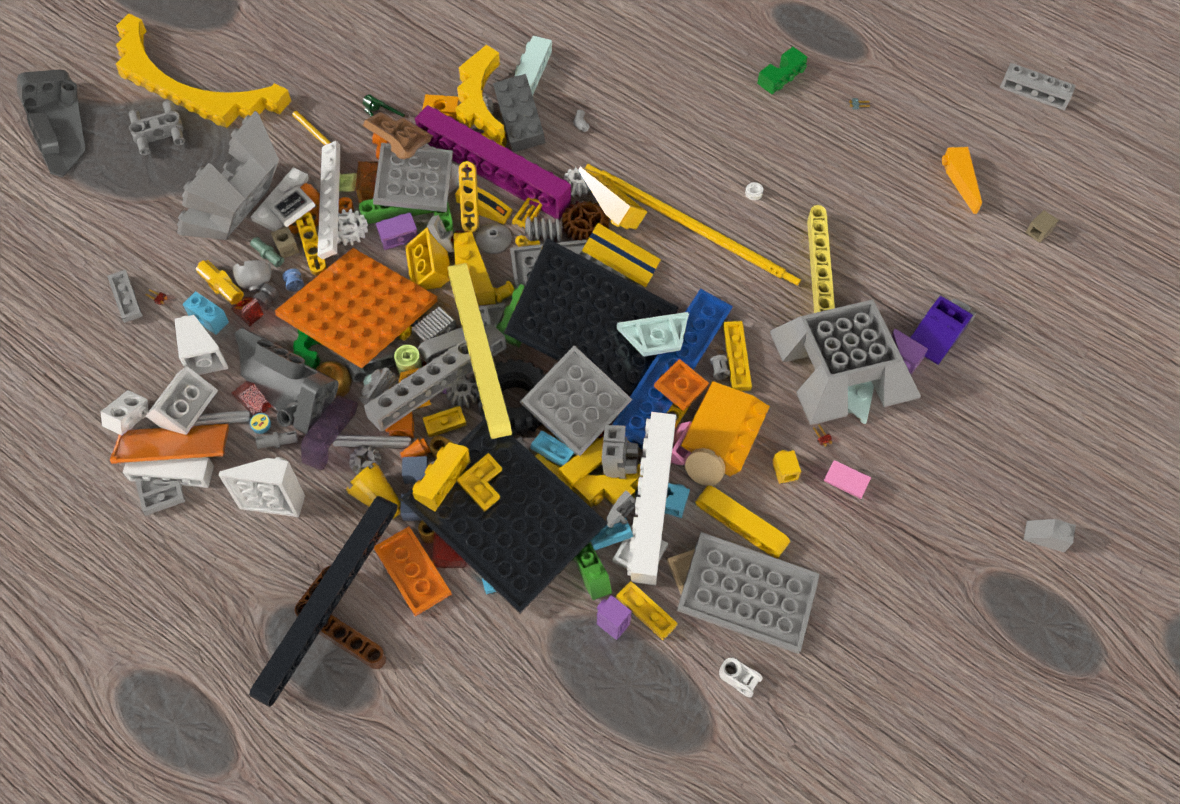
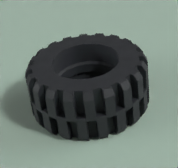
[476,359,545,436]

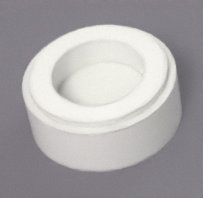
[745,182,764,200]

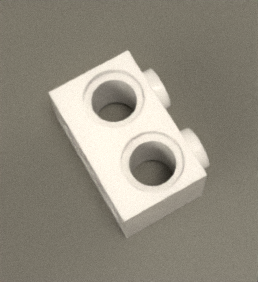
[101,390,148,435]

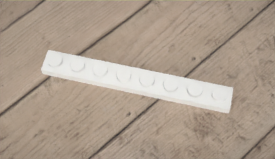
[318,141,340,260]

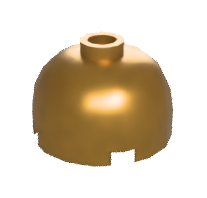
[316,361,352,400]

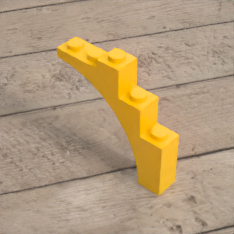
[456,44,505,141]
[535,453,643,507]

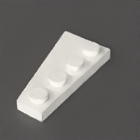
[251,168,309,231]

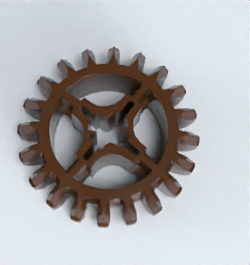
[562,200,610,241]

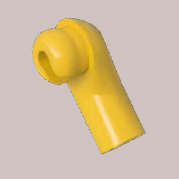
[515,235,540,247]

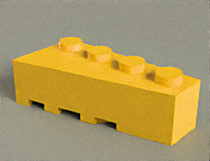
[454,232,496,305]

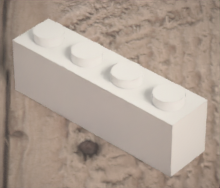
[123,457,214,488]

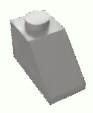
[1023,519,1076,552]

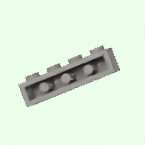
[1000,63,1076,111]

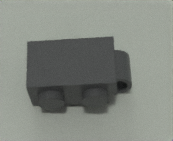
[348,343,396,382]

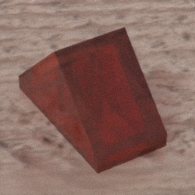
[230,297,264,327]
[231,381,272,416]
[432,533,467,568]

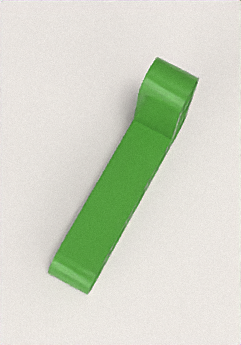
[359,199,454,237]

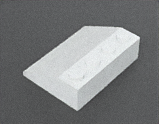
[219,457,305,517]

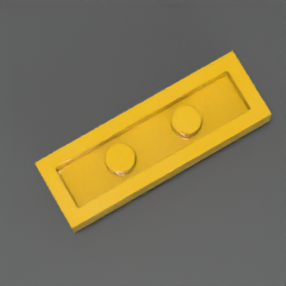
[616,581,678,640]

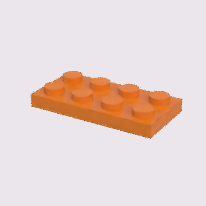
[374,526,452,617]

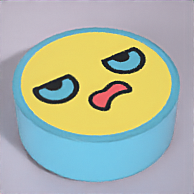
[250,413,271,434]

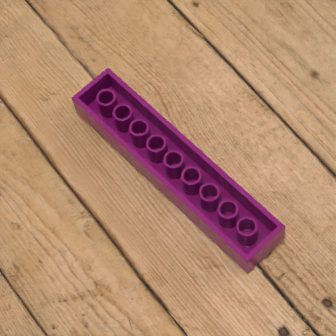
[415,105,571,220]

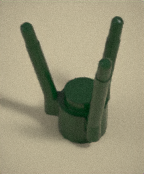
[363,94,405,117]

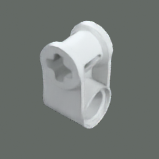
[719,658,763,697]

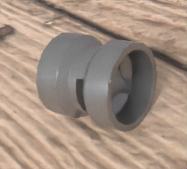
[252,283,279,310]

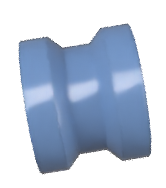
[282,269,305,292]

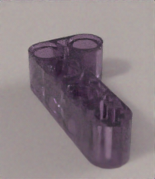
[301,395,358,470]

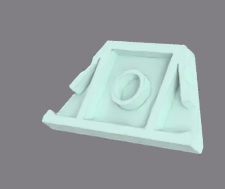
[617,312,689,356]
[848,381,874,424]

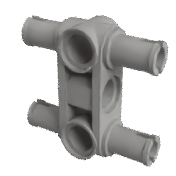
[128,100,185,156]

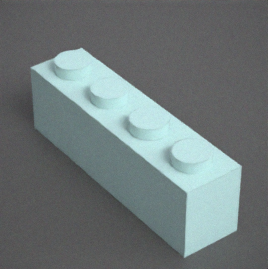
[514,36,552,96]

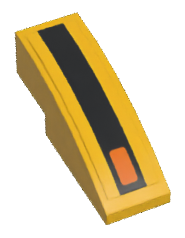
[455,183,512,225]

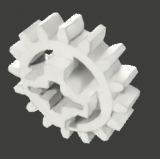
[337,209,368,246]

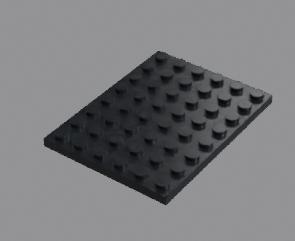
[504,238,679,397]
[401,417,607,614]

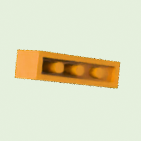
[942,147,982,214]

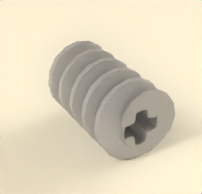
[525,216,562,242]

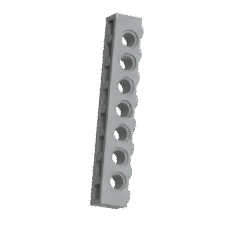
[364,323,506,432]

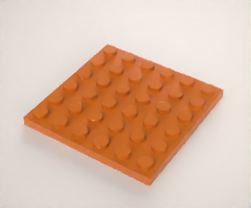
[275,248,438,368]

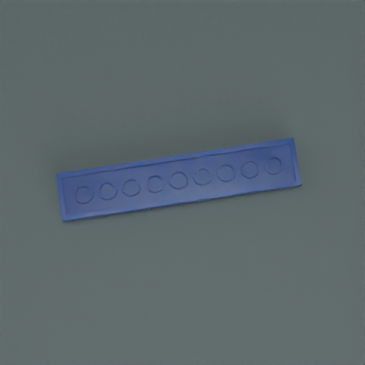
[612,288,733,449]

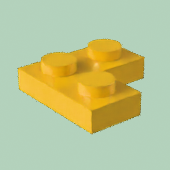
[457,453,502,512]

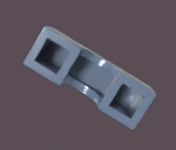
[401,456,429,521]

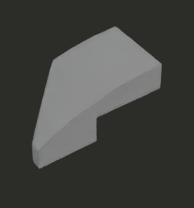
[427,215,454,252]
[606,491,636,528]

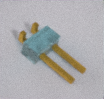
[849,98,870,109]

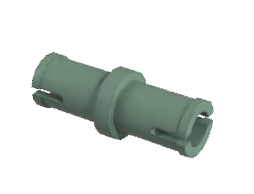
[250,237,284,268]

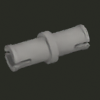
[255,430,298,449]

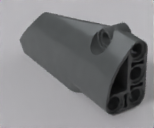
[17,70,86,178]
[234,327,339,436]

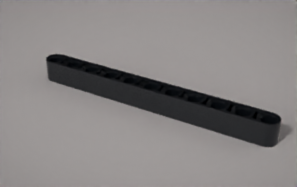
[249,496,398,707]

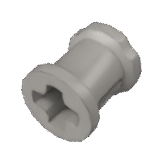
[710,355,730,380]

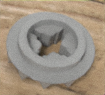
[349,445,381,474]

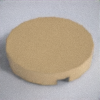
[685,448,725,486]

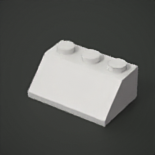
[146,366,218,435]

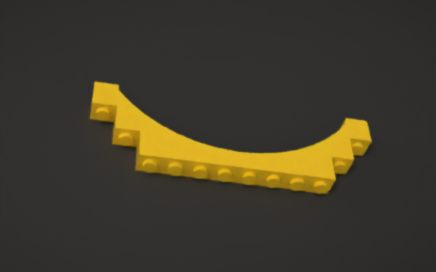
[115,14,291,128]

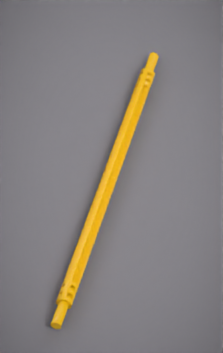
[585,164,801,286]

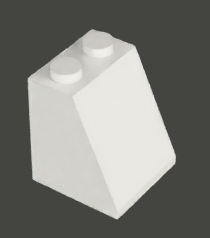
[175,315,229,375]

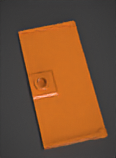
[110,423,229,464]

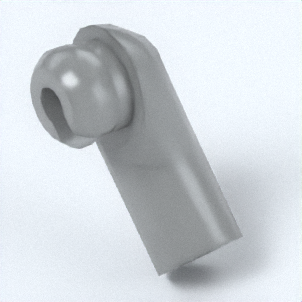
[573,110,590,132]

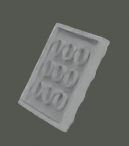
[373,143,453,212]
[520,346,632,456]

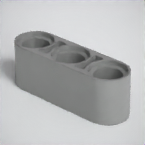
[418,328,465,364]

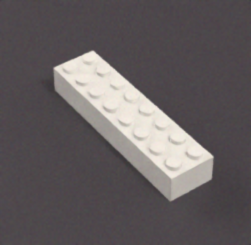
[627,412,676,585]

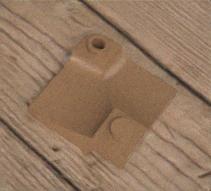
[363,112,433,159]

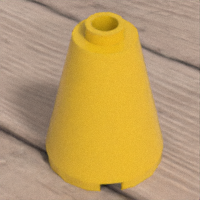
[346,463,401,519]

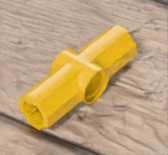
[196,260,244,305]

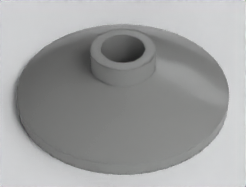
[476,223,512,254]

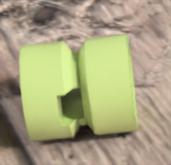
[394,345,422,375]

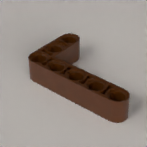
[295,566,386,669]

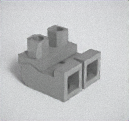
[602,425,639,479]

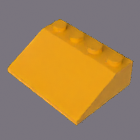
[681,381,770,477]

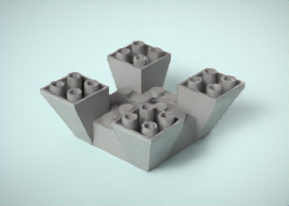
[177,111,279,240]
[770,300,921,425]

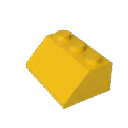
[405,227,450,290]
[412,443,470,511]

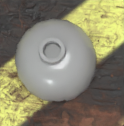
[233,260,271,292]

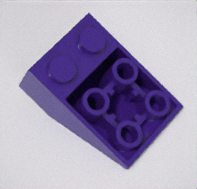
[910,295,973,365]

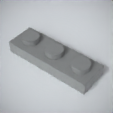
[107,270,143,323]

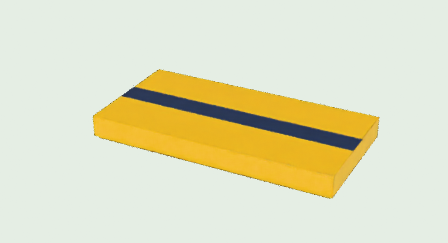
[582,223,661,288]

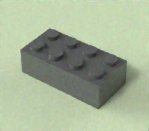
[493,74,546,152]

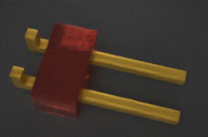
[145,289,168,305]
[813,424,832,447]

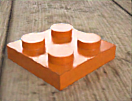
[654,359,709,411]

